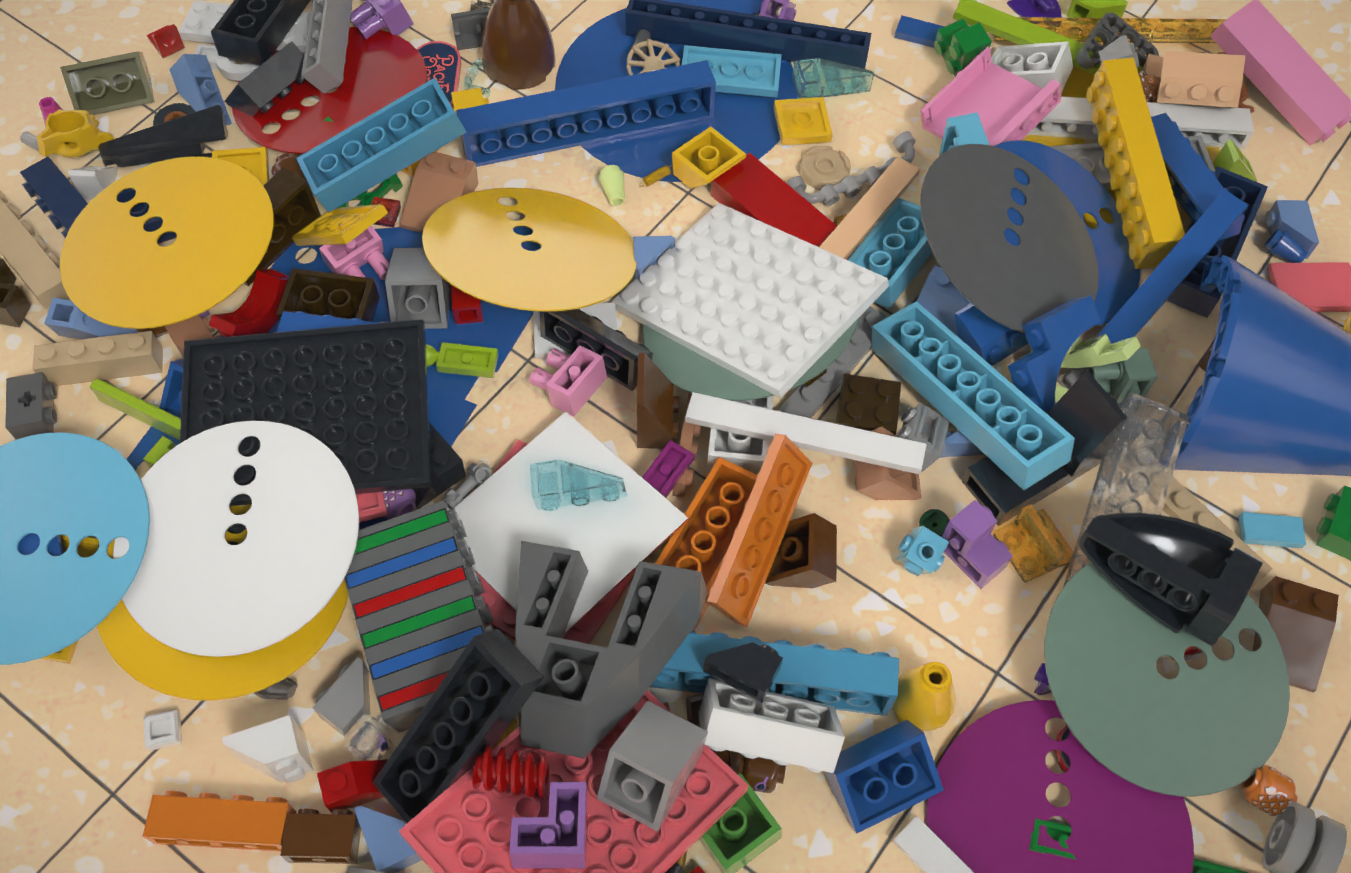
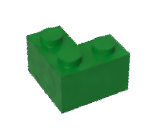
[934,18,992,77]

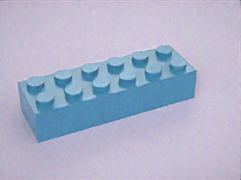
[296,78,467,212]

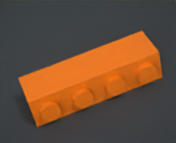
[142,791,296,852]

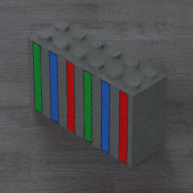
[344,501,494,733]

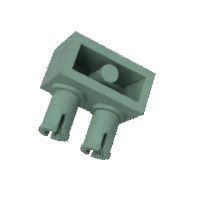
[1088,348,1158,408]

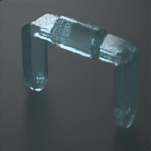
[464,59,491,97]

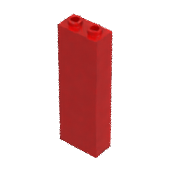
[711,152,860,260]

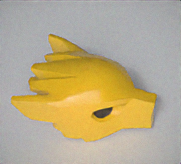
[36,109,115,159]

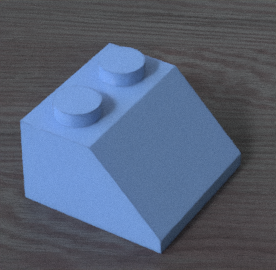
[917,265,971,337]

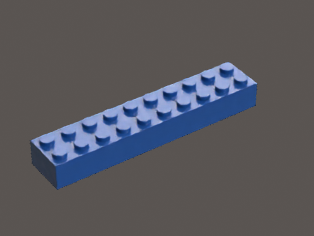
[456,60,716,167]

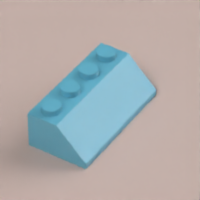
[848,197,933,309]

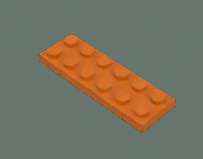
[707,433,813,627]

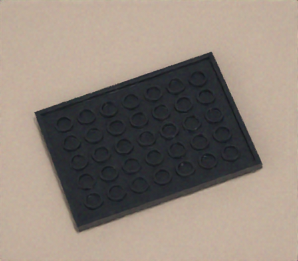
[180,319,432,506]

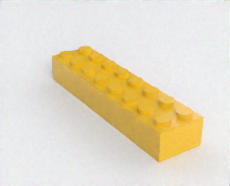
[1086,57,1185,269]

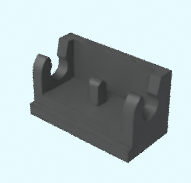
[451,8,490,51]

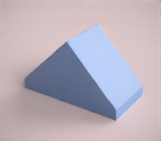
[633,235,675,279]

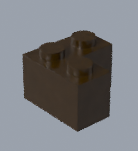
[0,258,31,328]

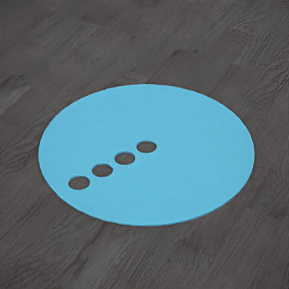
[0,432,150,665]

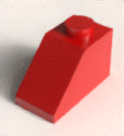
[317,759,388,813]

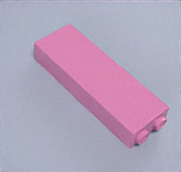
[1210,0,1351,146]

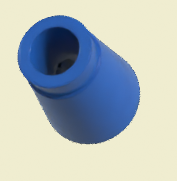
[1264,229,1308,263]

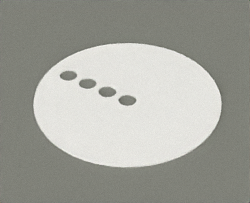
[113,421,359,657]

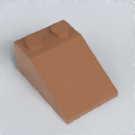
[399,151,479,233]

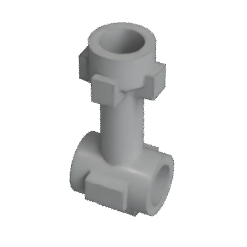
[442,463,492,510]

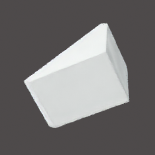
[68,166,118,200]

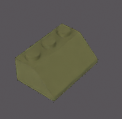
[60,51,155,115]

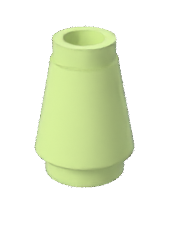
[599,165,626,206]

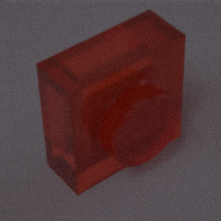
[371,196,401,228]

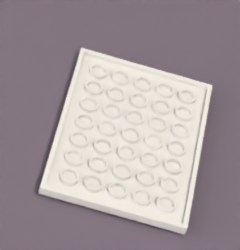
[612,203,889,398]

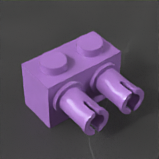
[350,0,414,40]

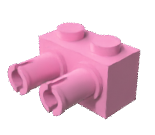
[319,226,390,280]
[529,346,607,417]

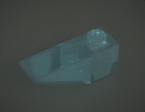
[792,58,874,99]
[530,460,628,511]

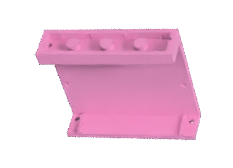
[920,47,1061,146]

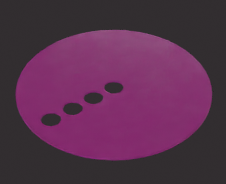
[926,700,1194,873]

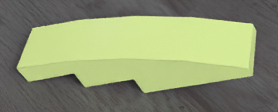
[1020,334,1141,368]

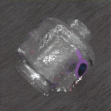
[345,714,395,761]

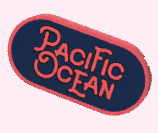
[417,41,462,109]

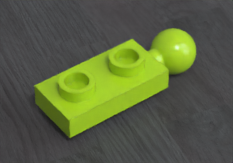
[426,342,499,378]

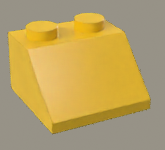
[672,127,746,188]

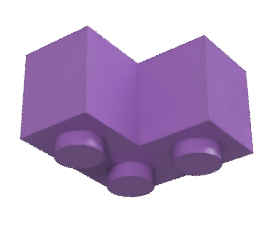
[942,500,1013,589]
[509,782,588,868]

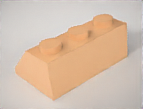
[1157,51,1246,108]

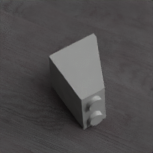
[385,248,451,329]
[596,701,708,832]

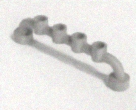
[786,131,916,207]

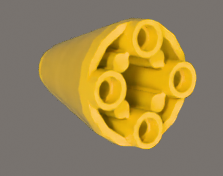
[893,662,956,732]

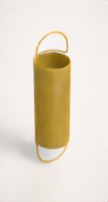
[639,165,672,187]

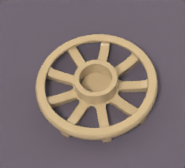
[626,39,680,76]

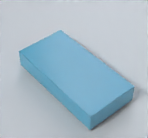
[1238,512,1306,549]

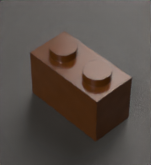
[280,809,361,864]

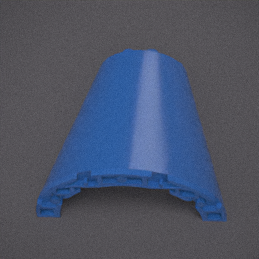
[1160,255,1351,476]

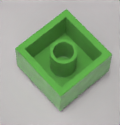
[699,773,782,873]

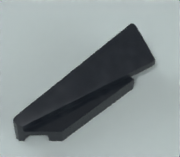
[98,105,228,167]

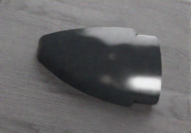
[1079,513,1263,647]

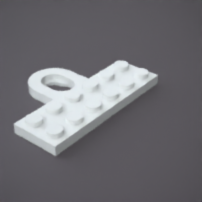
[178,0,310,81]

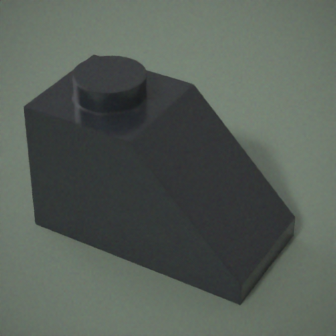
[703,642,783,703]

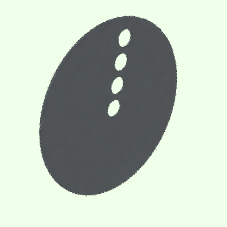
[920,144,1099,333]

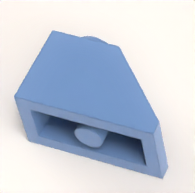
[1265,200,1319,259]
[354,806,422,873]

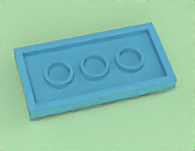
[682,45,782,98]

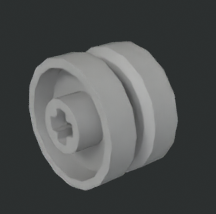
[1262,801,1347,873]

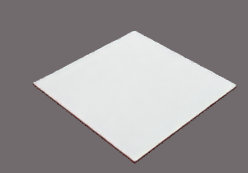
[453,412,688,636]

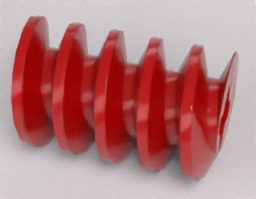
[472,745,549,799]

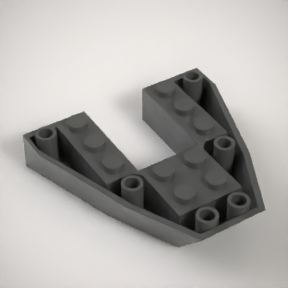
[515,541,708,759]

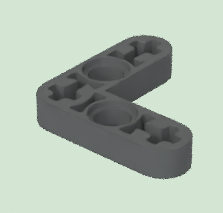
[1076,12,1159,69]

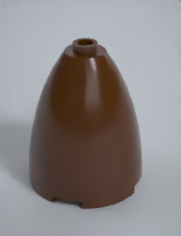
[481,0,556,90]

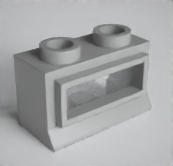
[896,403,950,472]

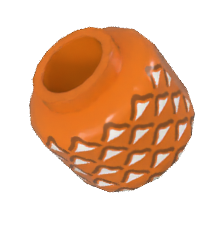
[1241,765,1298,816]

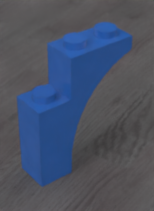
[1008,295,1101,414]

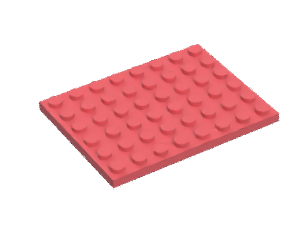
[399,690,749,873]

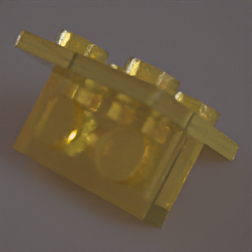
[993,504,1076,583]

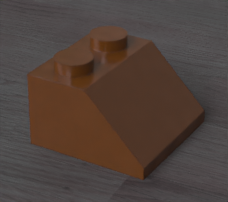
[765,513,837,589]

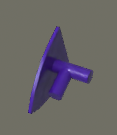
[1007,0,1062,29]

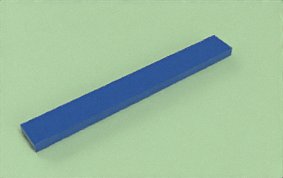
[1096,189,1248,344]

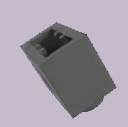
[5,372,57,440]

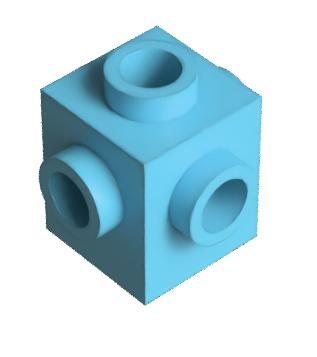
[897,526,949,576]

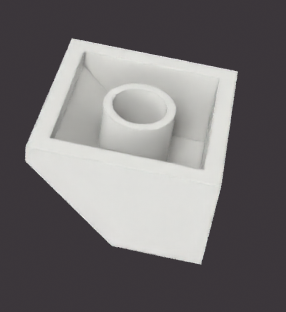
[222,715,314,783]

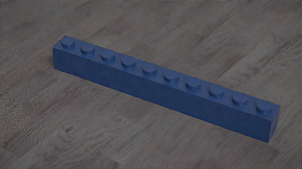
[625,0,872,72]

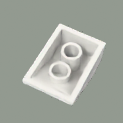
[991,42,1073,93]

